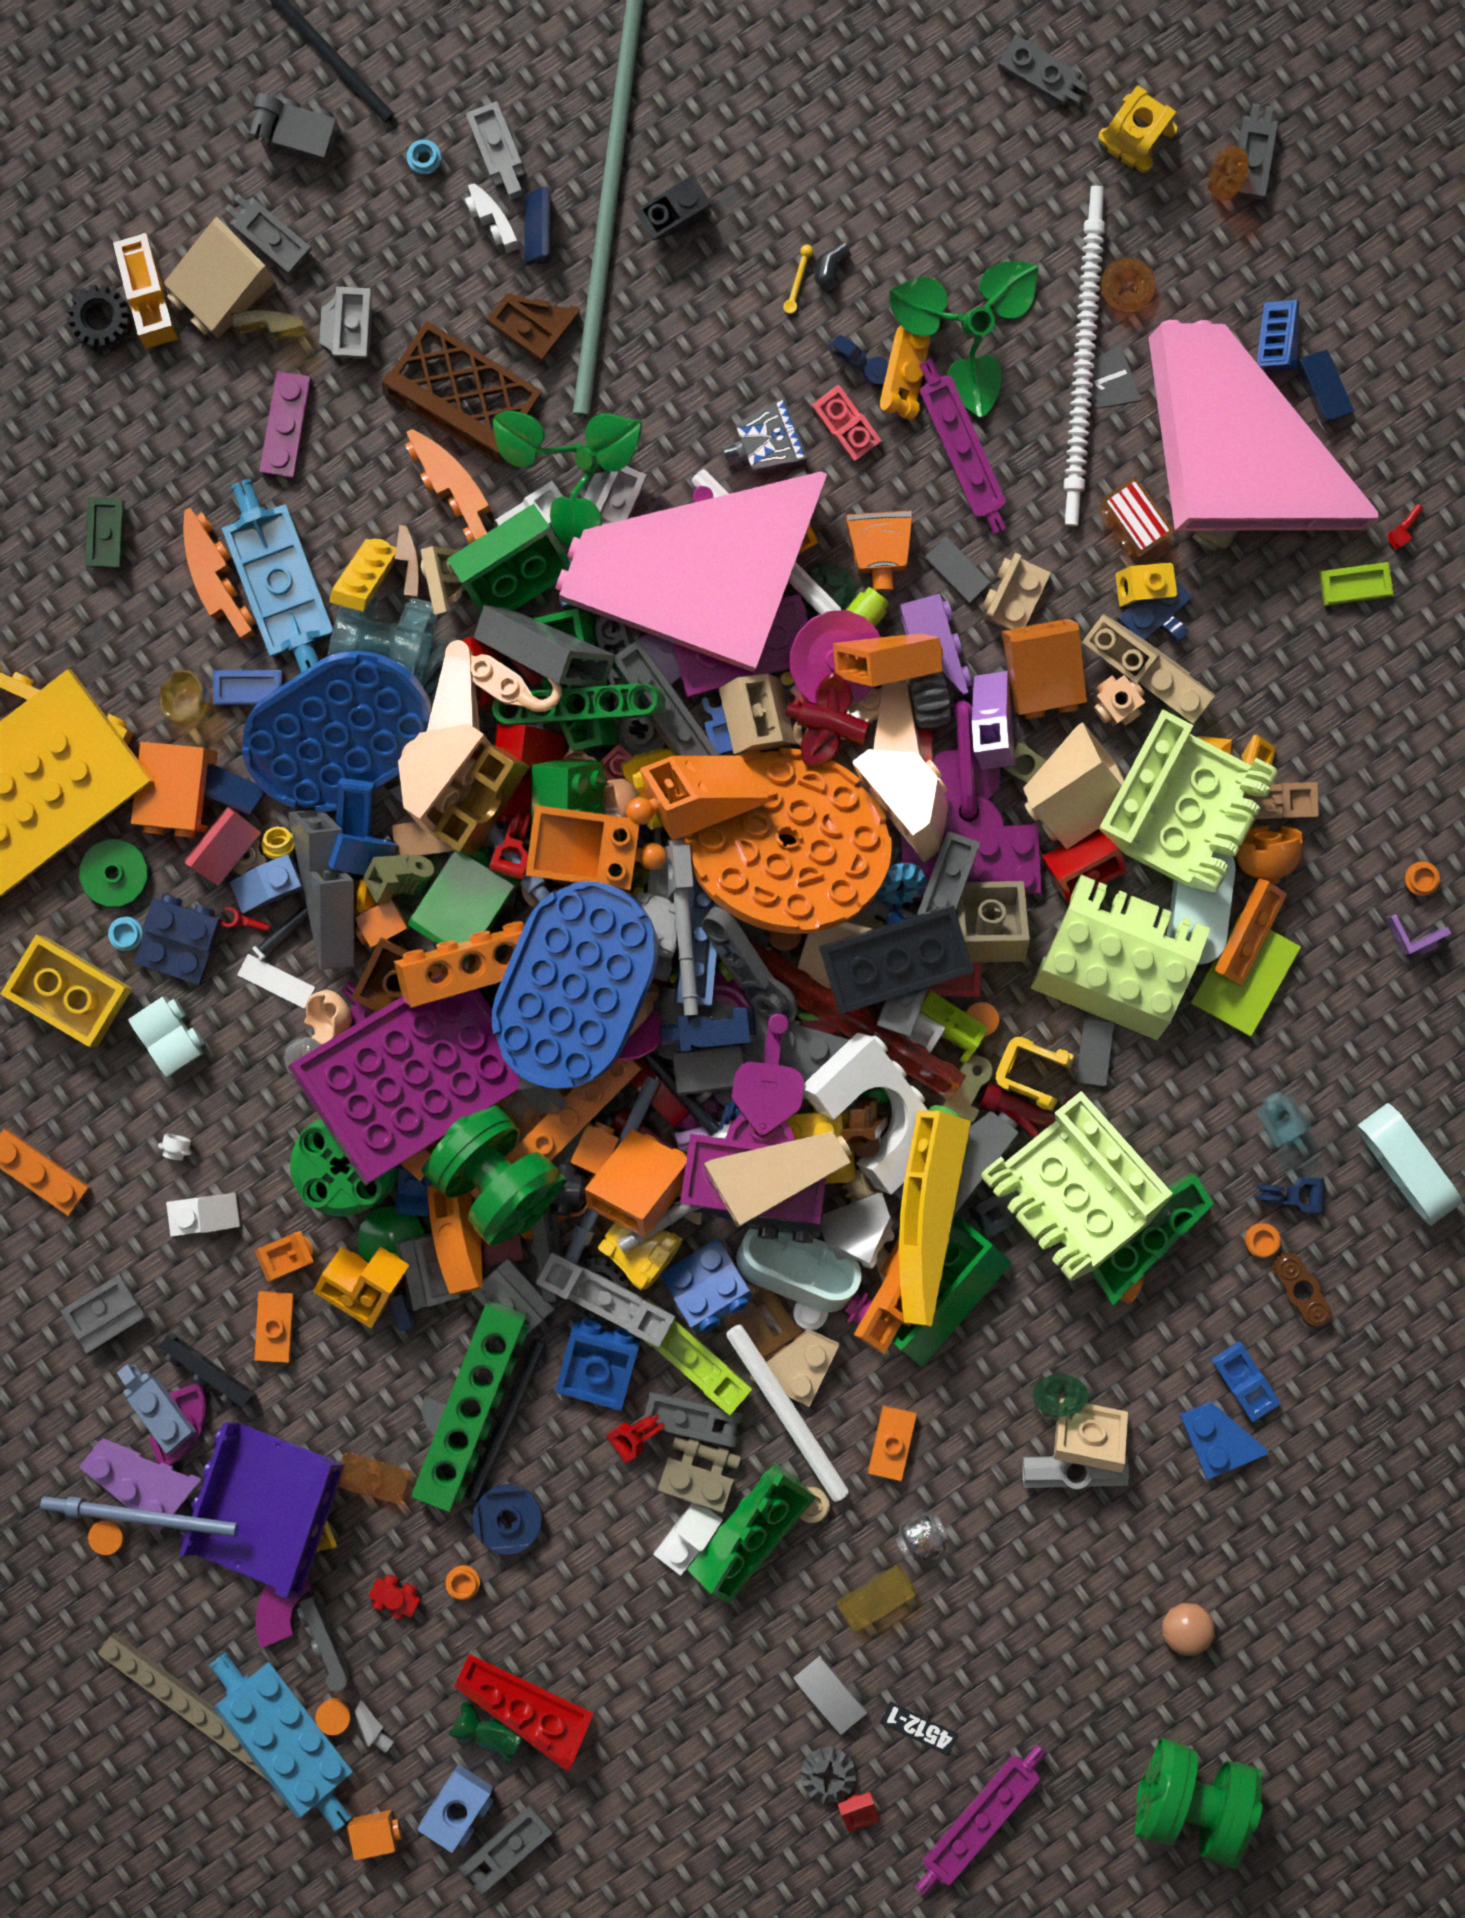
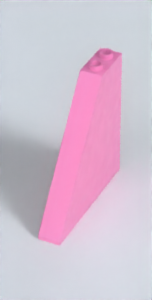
[1148,320,1379,531]
[555,472,827,673]

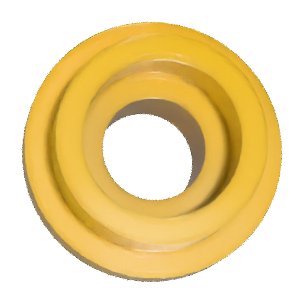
[261,827,295,859]

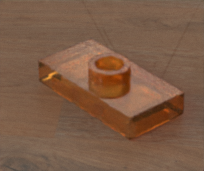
[338,1451,411,1505]

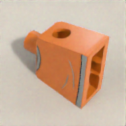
[845,511,912,592]

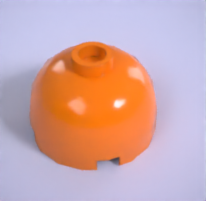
[1235,826,1303,884]

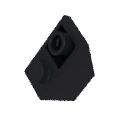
[635,175,712,241]

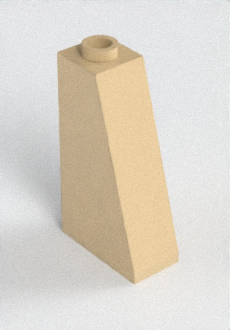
[703,1131,852,1227]

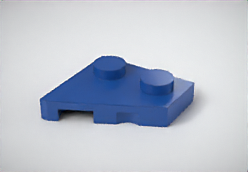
[1179,1401,1268,1480]

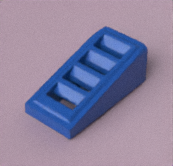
[1257,300,1299,372]

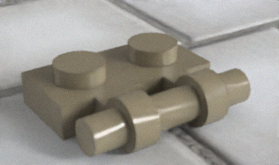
[657,1435,741,1513]

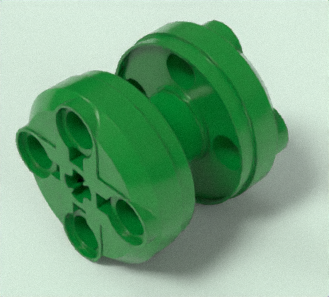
[421,1105,567,1247]
[290,1119,399,1216]
[1134,1738,1262,1870]

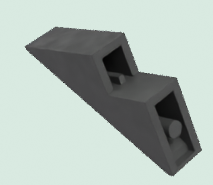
[289,809,354,970]

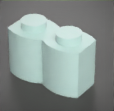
[128,996,204,1077]

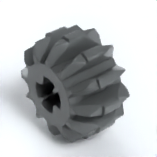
[909,672,951,729]

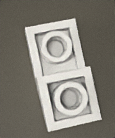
[465,183,519,253]

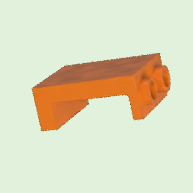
[131,742,218,838]

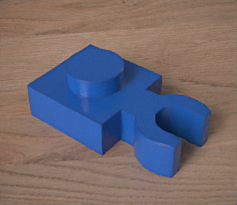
[702,696,733,755]

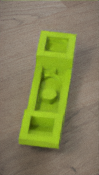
[644,1298,752,1416]

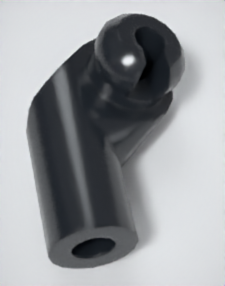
[814,241,852,292]

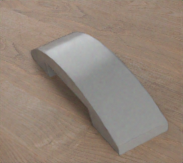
[536,1252,675,1347]

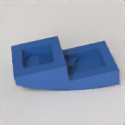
[328,833,398,875]
[1211,1341,1281,1422]

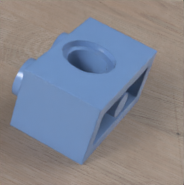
[418,1764,493,1853]

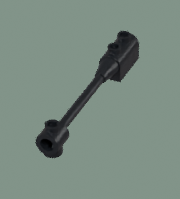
[549,1164,825,1244]

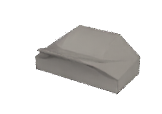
[319,287,372,359]
[584,466,647,525]

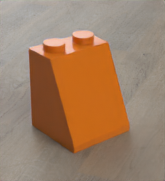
[1001,618,1087,719]

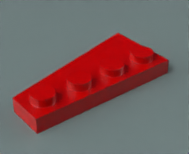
[454,1654,594,1772]

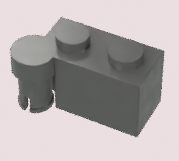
[248,93,340,167]

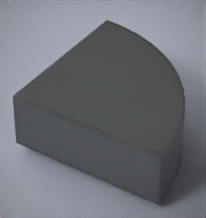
[422,1396,447,1435]

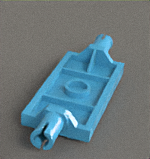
[222,479,335,673]
[208,1652,352,1831]

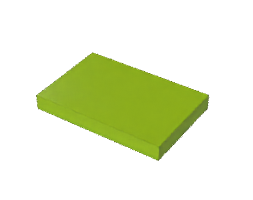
[1190,913,1301,1037]

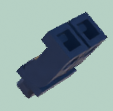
[660,1007,757,1051]

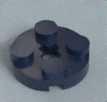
[472,1484,542,1555]

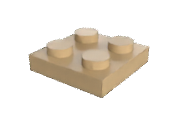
[1053,1398,1128,1473]

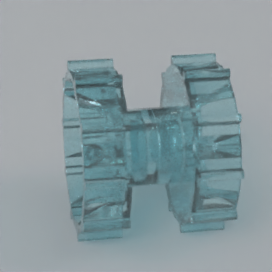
[328,589,437,683]

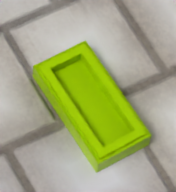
[1319,562,1394,606]

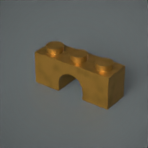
[433,744,530,855]

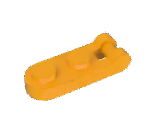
[880,326,930,420]

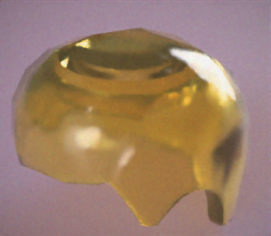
[159,670,210,724]

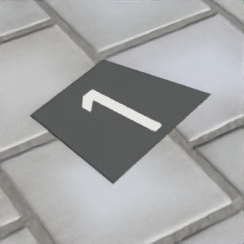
[1088,344,1141,408]

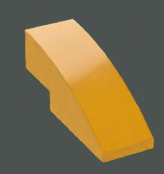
[113,233,178,349]

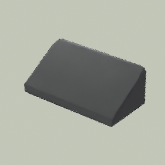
[673,1045,745,1096]

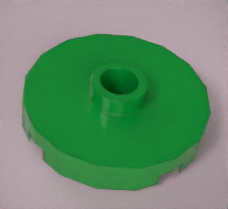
[80,839,149,907]

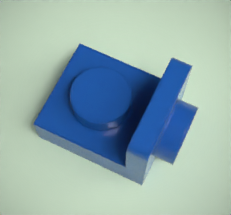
[395,1164,432,1216]

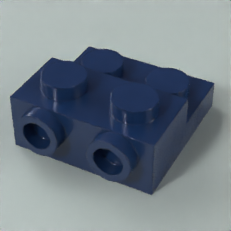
[134,894,222,985]

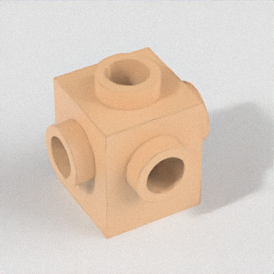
[1093,675,1145,727]

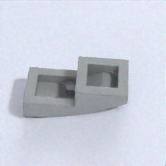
[794,1656,867,1735]

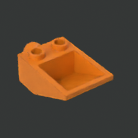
[626,756,769,841]
[526,805,667,890]

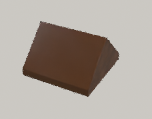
[351,937,442,1012]

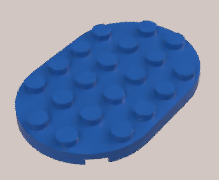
[242,651,432,812]
[492,881,658,1089]

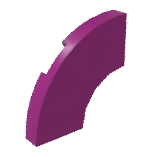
[149,1382,207,1466]
[256,1577,313,1648]

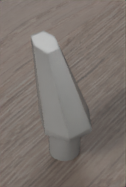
[354,1700,394,1753]

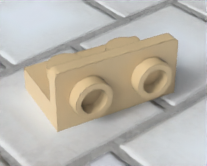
[982,553,1051,630]

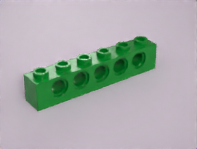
[411,1300,530,1512]

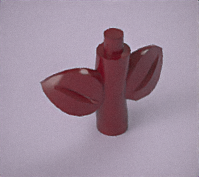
[785,672,870,767]

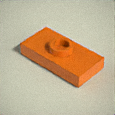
[254,1291,294,1363]
[868,1405,917,1481]

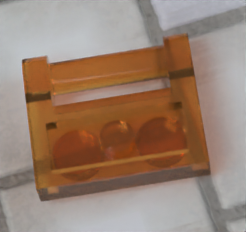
[722,1282,803,1357]

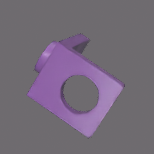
[1385,915,1451,955]

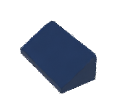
[524,187,551,263]
[1297,349,1354,426]
[204,764,265,815]

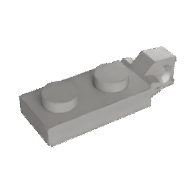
[465,101,524,201]

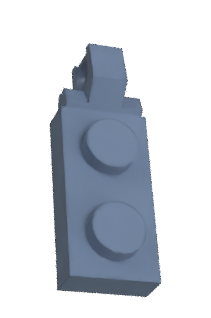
[117,1364,197,1454]

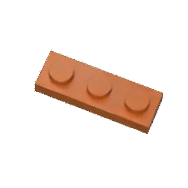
[1214,878,1287,986]
[0,1128,90,1216]

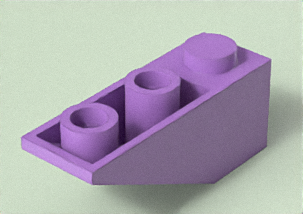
[898,593,972,697]
[972,671,1015,770]

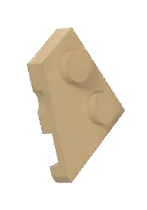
[421,546,466,615]
[750,1329,839,1407]

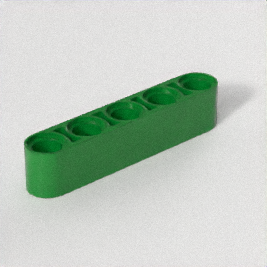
[492,683,666,725]

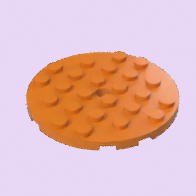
[683,748,892,934]

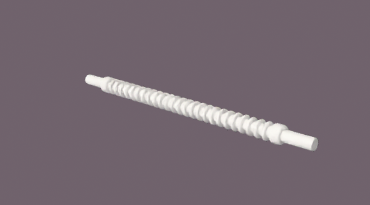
[1063,186,1105,526]

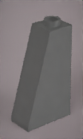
[474,605,616,687]
[892,1112,1020,1225]

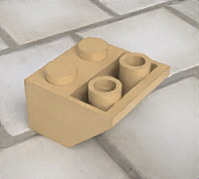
[719,674,796,754]

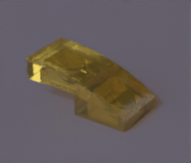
[230,310,308,340]
[836,1564,917,1632]

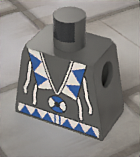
[721,397,807,475]

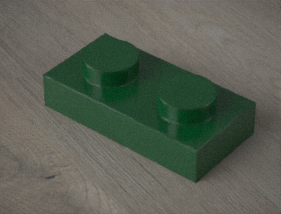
[85,497,125,569]

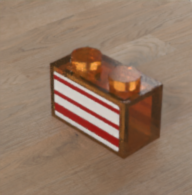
[1098,476,1174,560]

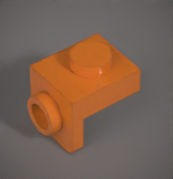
[254,1231,313,1282]

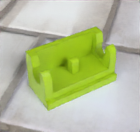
[919,991,988,1063]

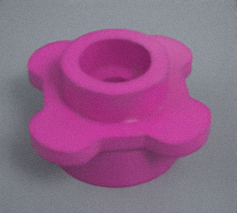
[844,1291,872,1324]

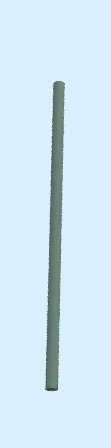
[573,0,643,416]

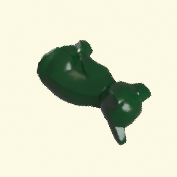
[449,1702,522,1764]

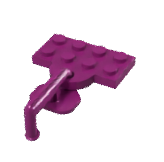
[671,486,808,698]
[900,701,1041,900]
[680,1014,826,1225]

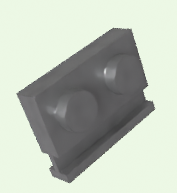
[395,1233,460,1311]
[471,1257,555,1334]
[60,1274,147,1353]

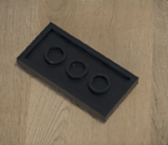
[818,904,974,1014]

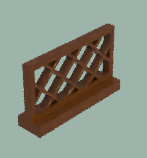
[382,321,542,464]

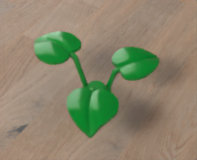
[889,261,1039,417]
[493,411,642,548]

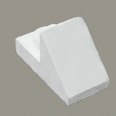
[166,1193,241,1236]
[653,1503,723,1576]

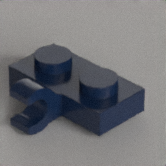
[1117,579,1192,644]

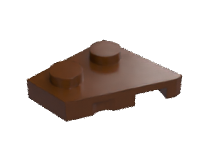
[486,293,580,363]

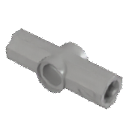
[1022,1455,1129,1489]

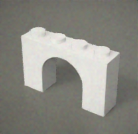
[803,1033,928,1194]

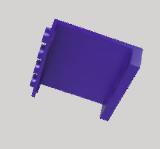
[179,1422,345,1599]

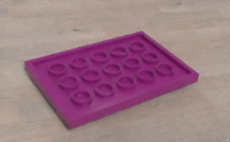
[288,965,519,1186]

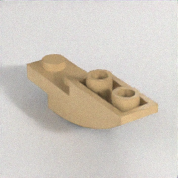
[1082,614,1216,724]

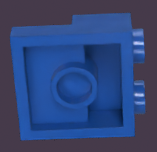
[661,1238,755,1334]
[555,1319,641,1411]

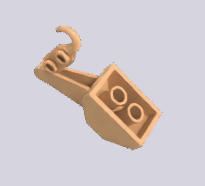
[398,640,562,840]
[793,679,948,862]

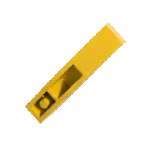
[899,1110,971,1327]

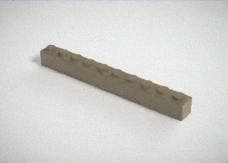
[97,1632,268,1781]

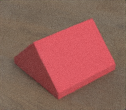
[185,806,261,886]

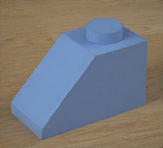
[230,854,303,914]

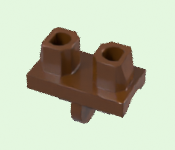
[841,1097,888,1158]

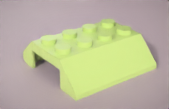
[1099,710,1279,892]
[1031,875,1210,1040]
[980,1091,1173,1281]

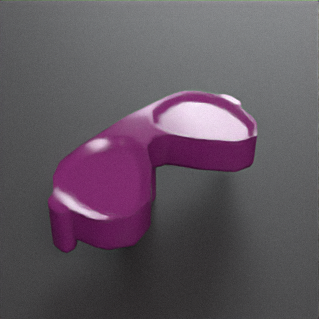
[677,1096,720,1131]

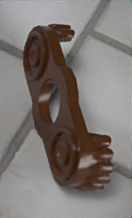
[1272,1252,1331,1327]

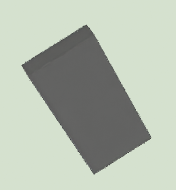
[924,537,991,604]
[1076,1019,1114,1086]

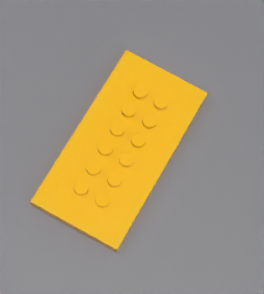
[0,669,153,897]

